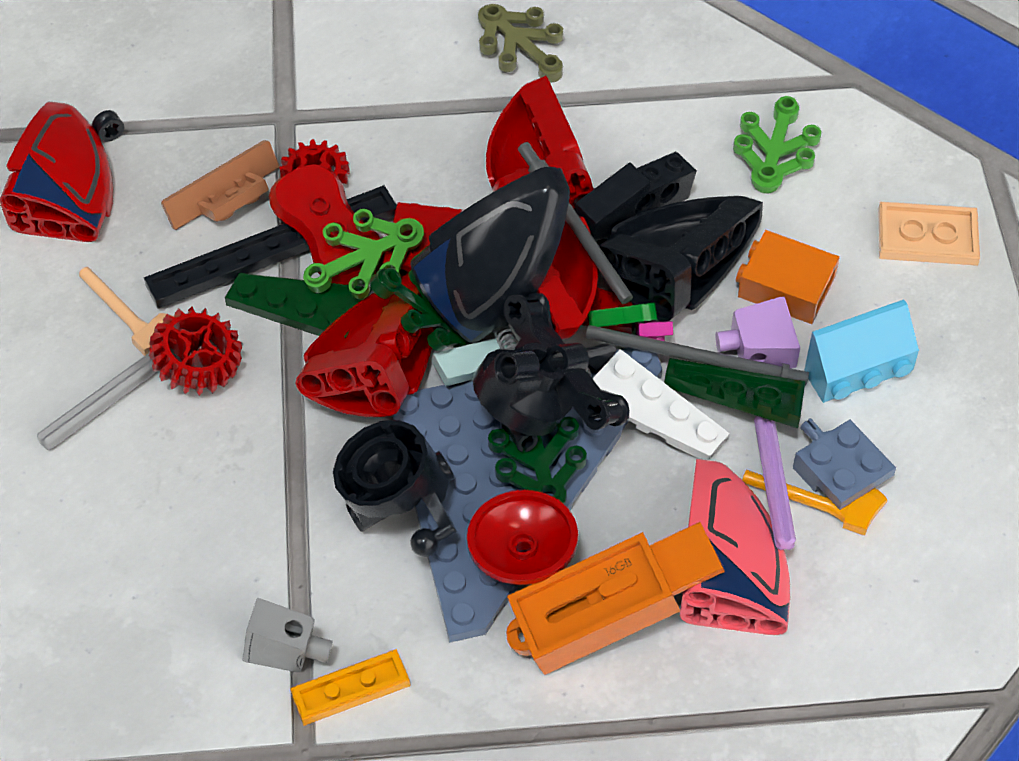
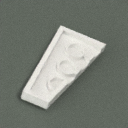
[593,349,730,460]

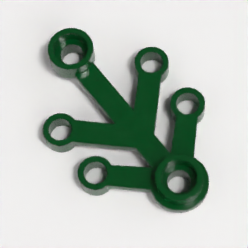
[370,268,481,352]
[488,416,587,505]

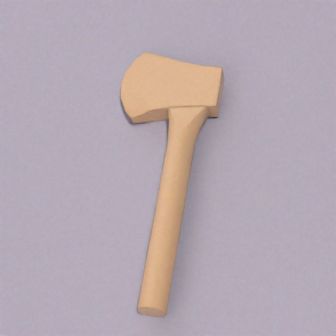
[79,267,174,356]

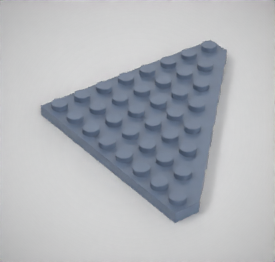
[392,347,662,643]

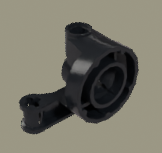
[472,292,630,436]

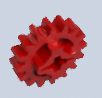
[279,139,350,184]

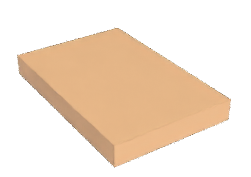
[878,201,980,266]

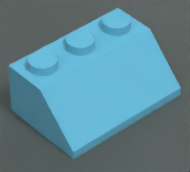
[804,299,919,403]

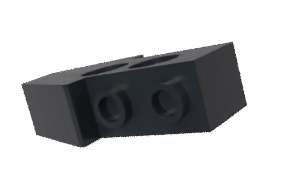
[574,151,697,241]

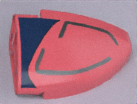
[680,459,790,635]

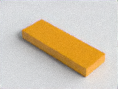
[290,649,410,726]

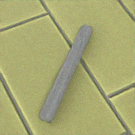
[37,348,178,450]

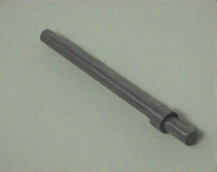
[518,142,633,304]

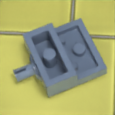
[793,418,896,510]

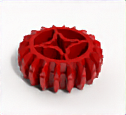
[149,306,242,396]

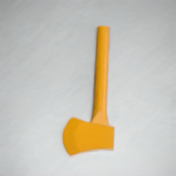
[742,469,887,536]

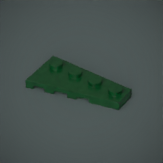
[224,273,374,338]
[664,358,805,428]

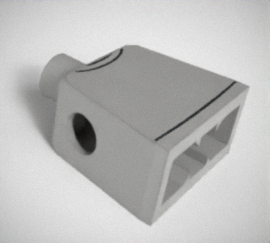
[242,598,333,672]

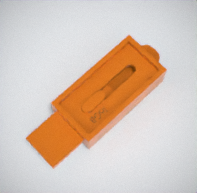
[506,522,725,675]

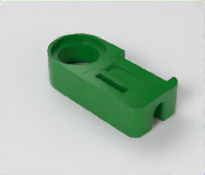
[588,303,657,327]

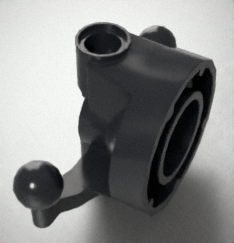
[332,420,457,557]

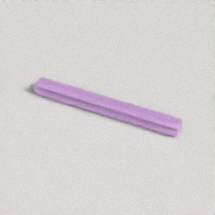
[754,415,796,550]

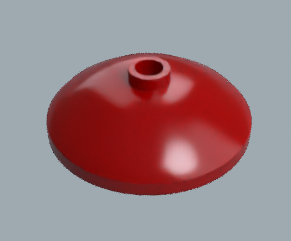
[467,490,578,585]

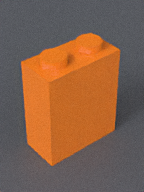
[735,230,840,324]

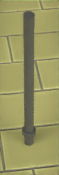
[585,325,809,385]

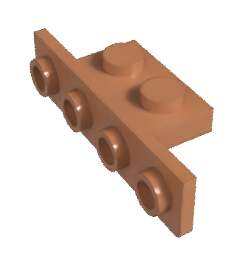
[161,140,280,230]

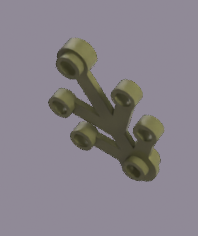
[478,4,563,83]

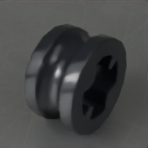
[92,110,124,142]

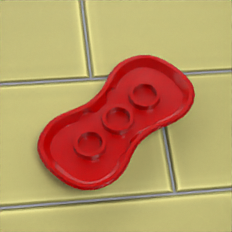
[269,164,386,285]

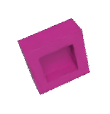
[635,320,673,341]

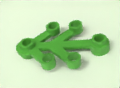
[733,96,822,193]
[303,209,424,299]

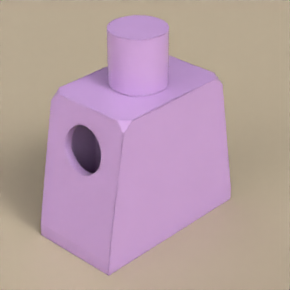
[715,297,800,368]

